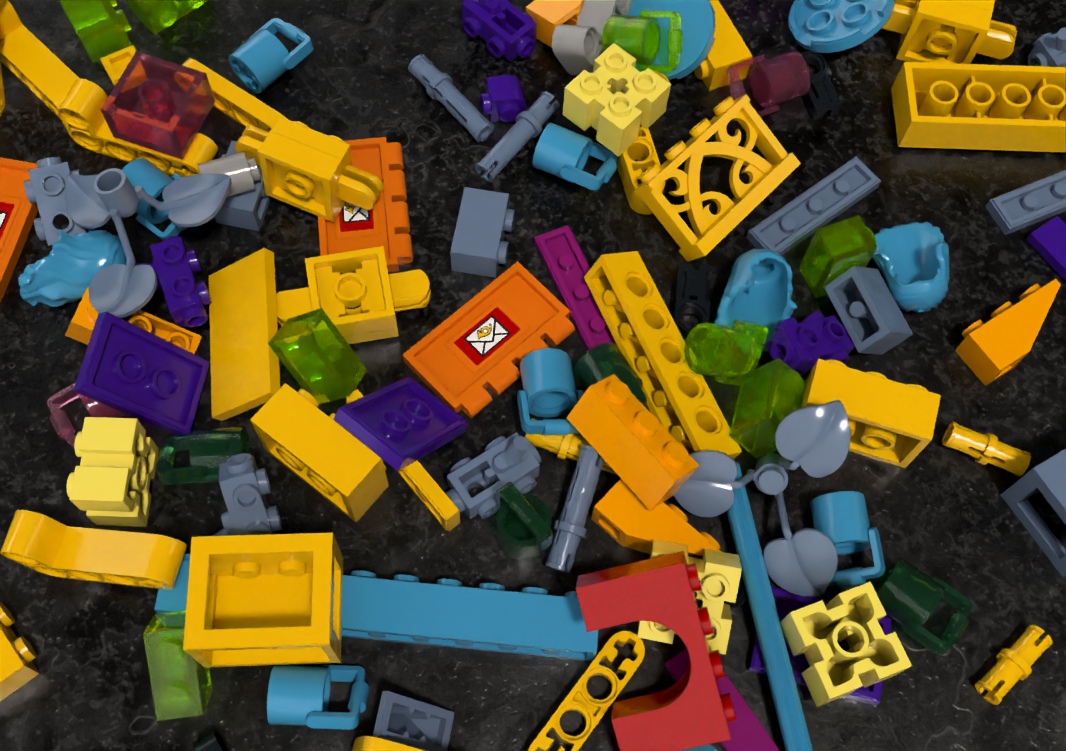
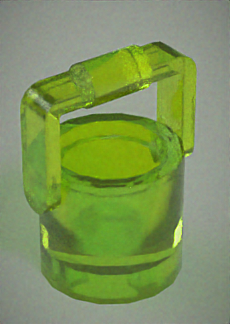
[602,10,683,72]
[684,319,768,386]

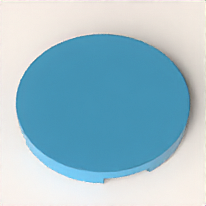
[618,0,715,80]
[788,0,895,53]

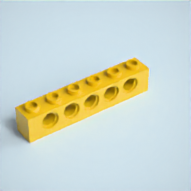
[584,251,742,459]

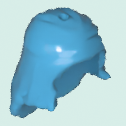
[870,222,949,313]
[18,230,127,307]
[715,249,797,357]

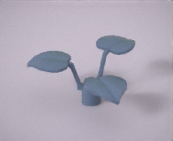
[65,168,231,318]
[673,400,850,597]

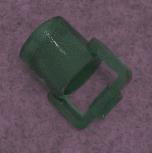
[573,343,647,407]
[155,426,251,485]
[496,481,553,561]
[874,557,972,655]

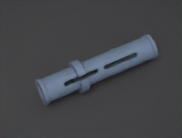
[408,54,494,142]
[475,91,560,182]
[544,445,604,574]

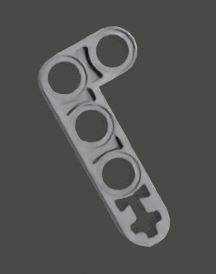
[552,0,633,76]

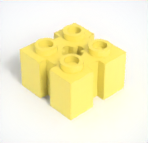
[562,43,671,157]
[67,417,159,527]
[637,539,742,655]
[780,582,912,707]

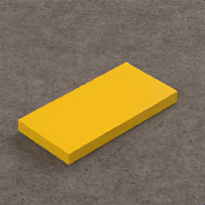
[209,248,281,421]

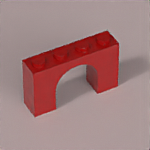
[575,551,737,751]

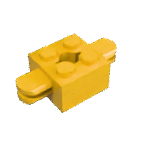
[882,0,1017,64]
[234,116,384,223]
[276,246,431,349]

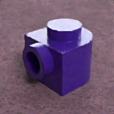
[480,75,526,123]

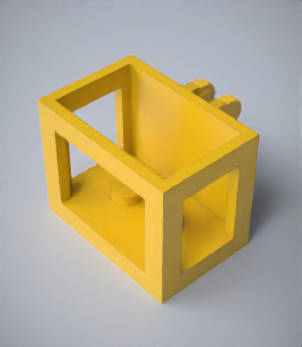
[183,532,344,667]

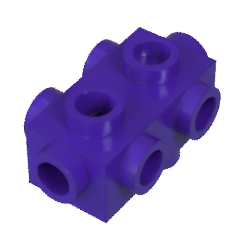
[462,0,536,62]
[135,236,212,328]
[759,312,855,381]

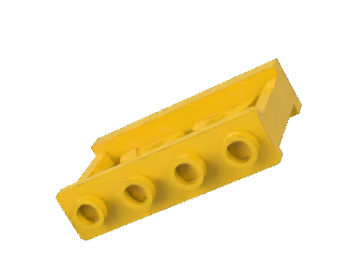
[633,94,801,262]

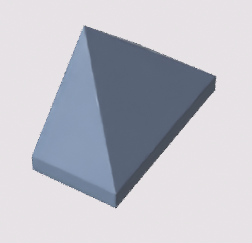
[373,691,455,751]

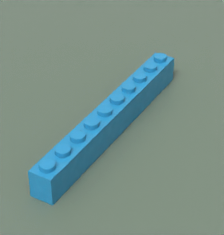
[154,554,598,661]

